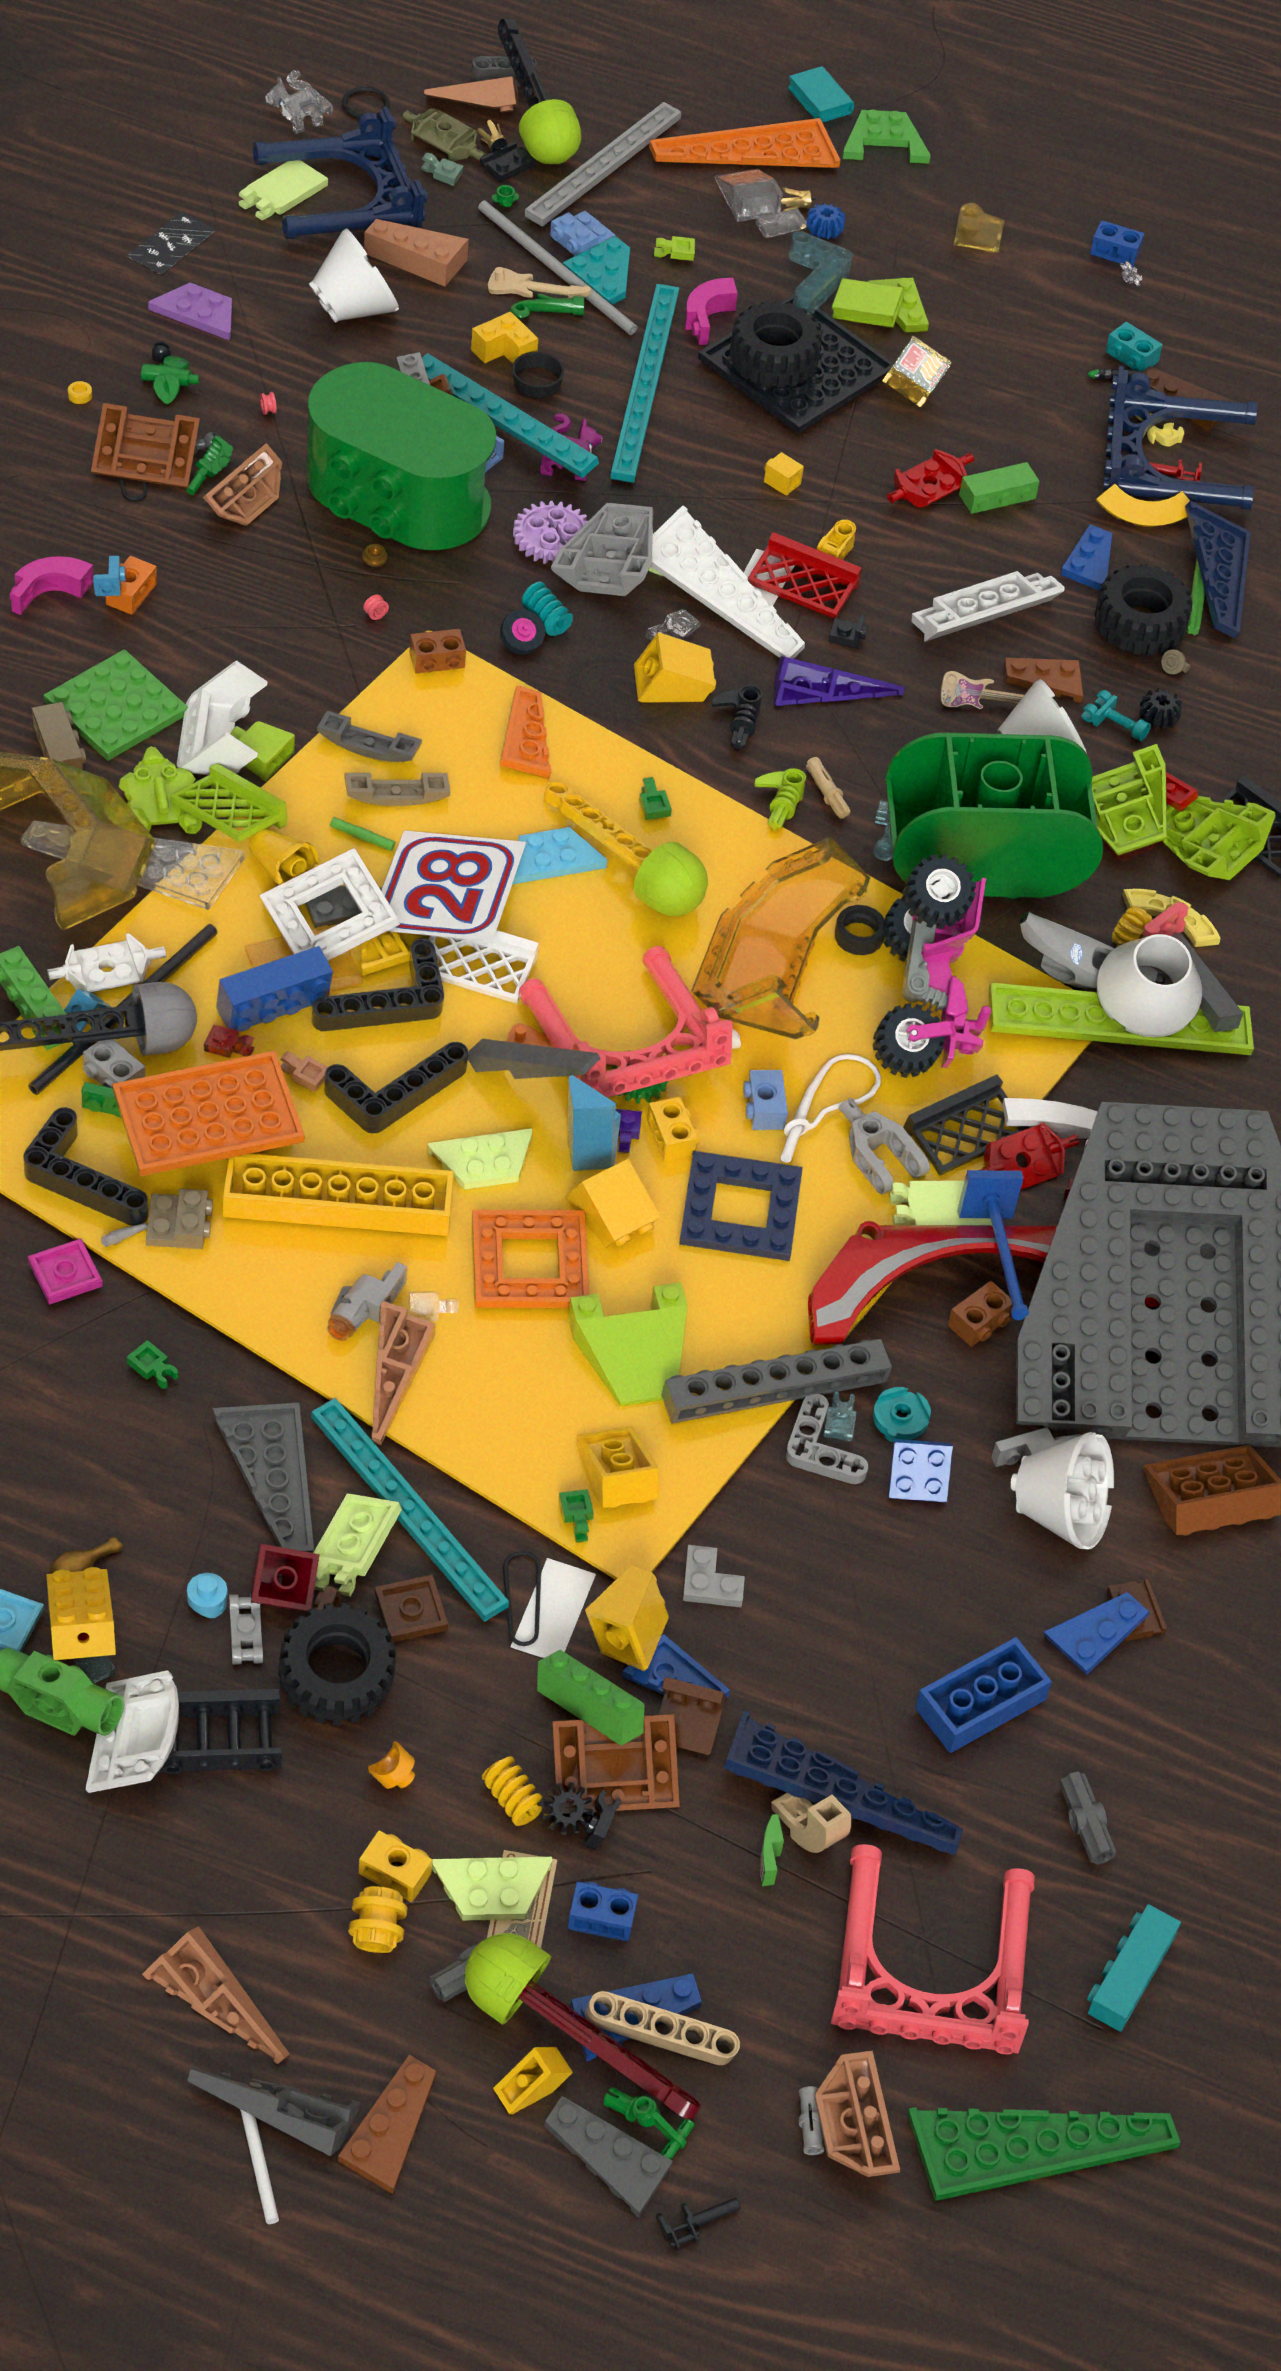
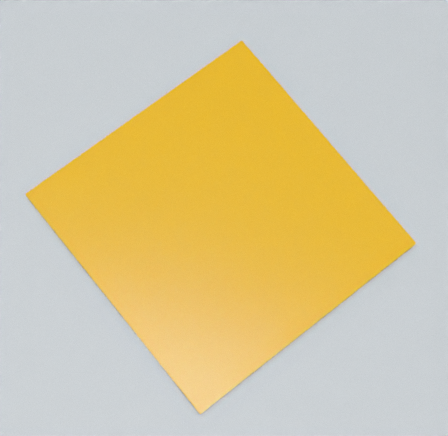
[0,631,1092,1580]

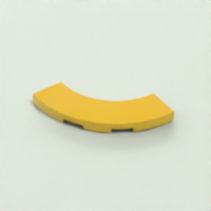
[1096,484,1190,527]

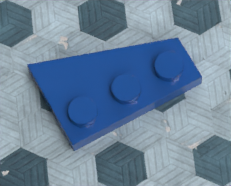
[1044,1592,1149,1675]
[622,1634,730,1698]

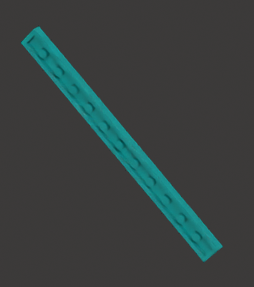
[611,284,680,483]

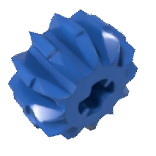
[806,202,845,240]

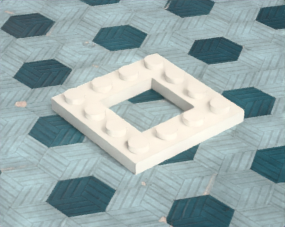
[260,848,400,961]

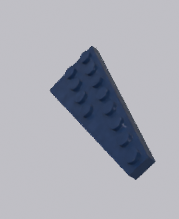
[723,1710,963,1855]

